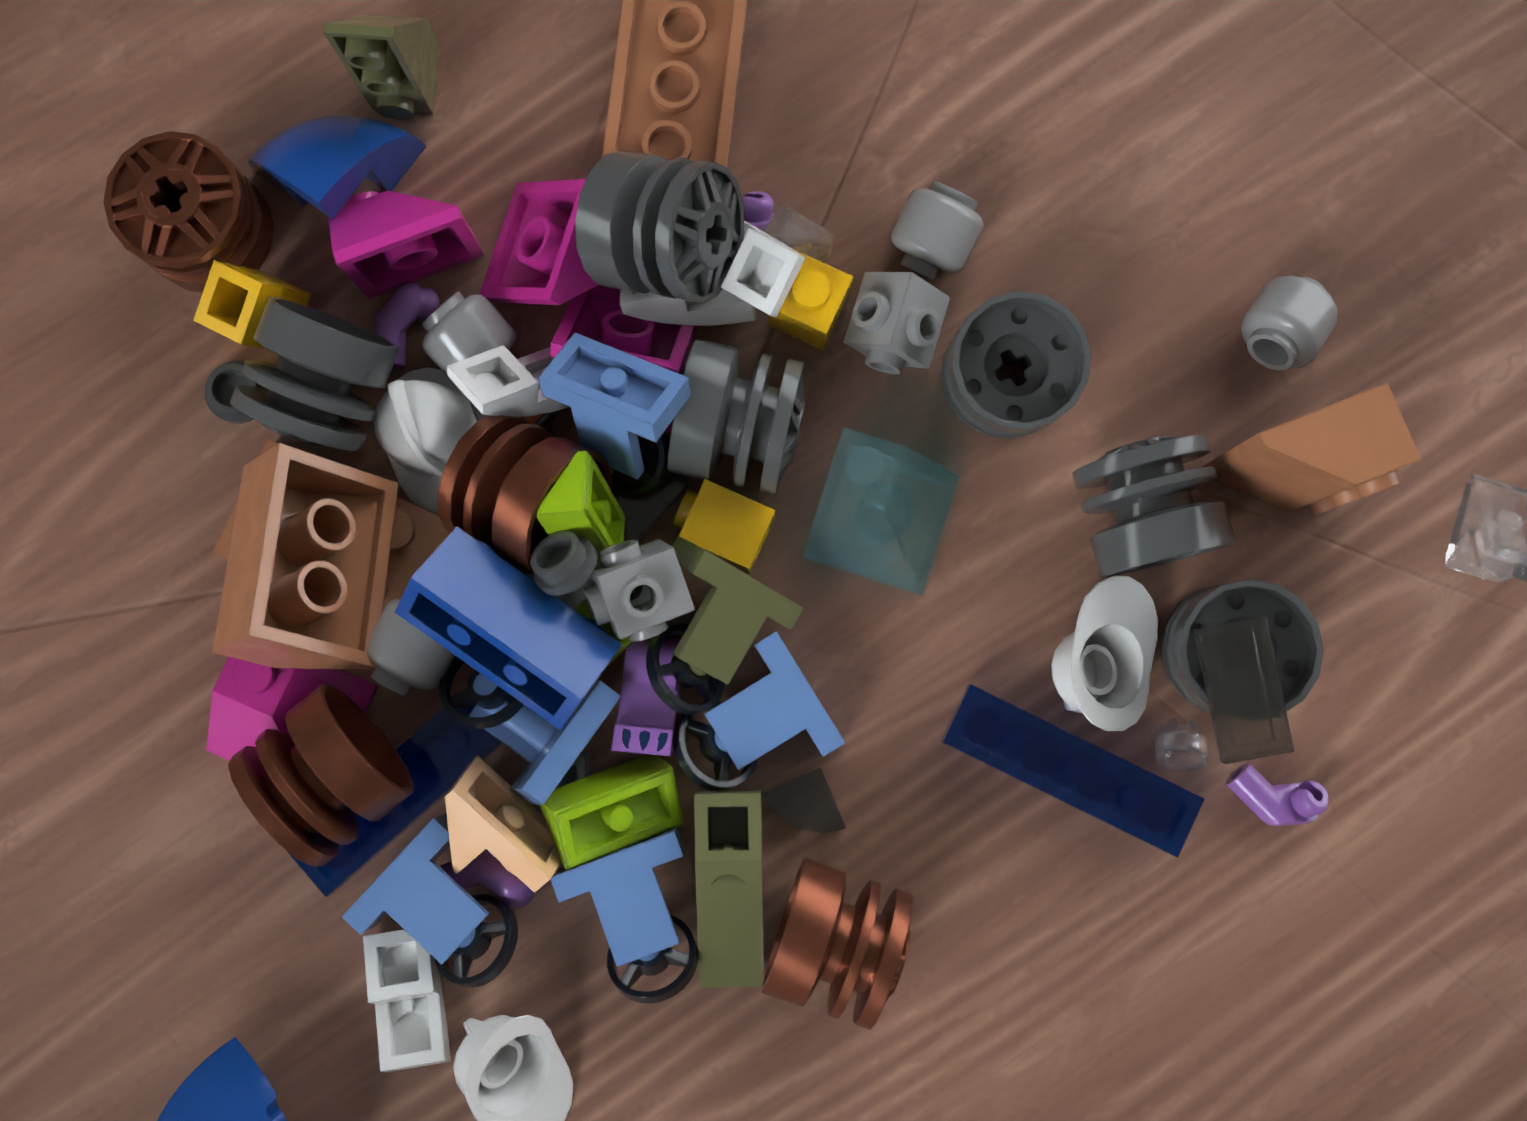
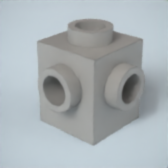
[843,272,950,374]
[583,539,695,642]

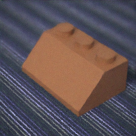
[1202,382,1421,516]
[212,443,398,670]

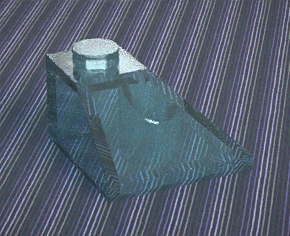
[802,427,959,596]

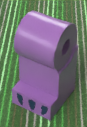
[611,636,681,756]

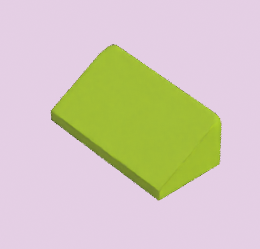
[537,451,625,562]
[540,754,684,871]

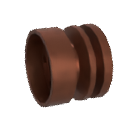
[103,131,274,293]
[438,415,612,576]
[228,684,414,867]
[761,857,913,1030]

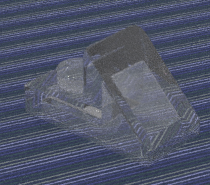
[1446,473,1527,583]

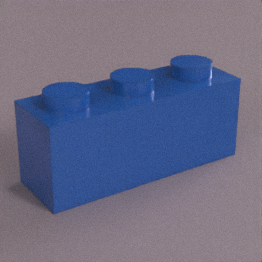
[395,527,622,730]

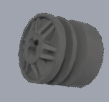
[575,150,744,303]
[941,291,1091,440]
[230,296,399,451]
[667,339,806,495]
[1072,434,1237,578]
[1159,579,1324,721]

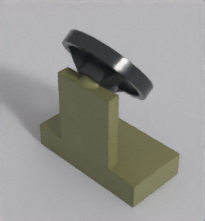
[646,536,804,715]

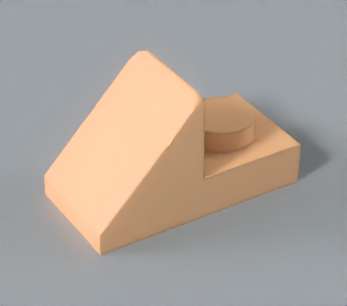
[445,755,561,893]

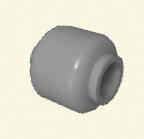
[891,181,984,280]
[1241,275,1338,370]
[421,291,517,384]
[368,598,456,696]

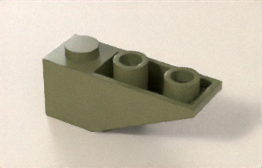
[324,14,440,120]
[694,789,764,988]

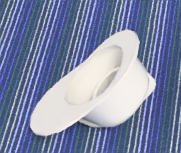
[373,367,477,513]
[1051,576,1158,731]
[453,1015,574,1121]

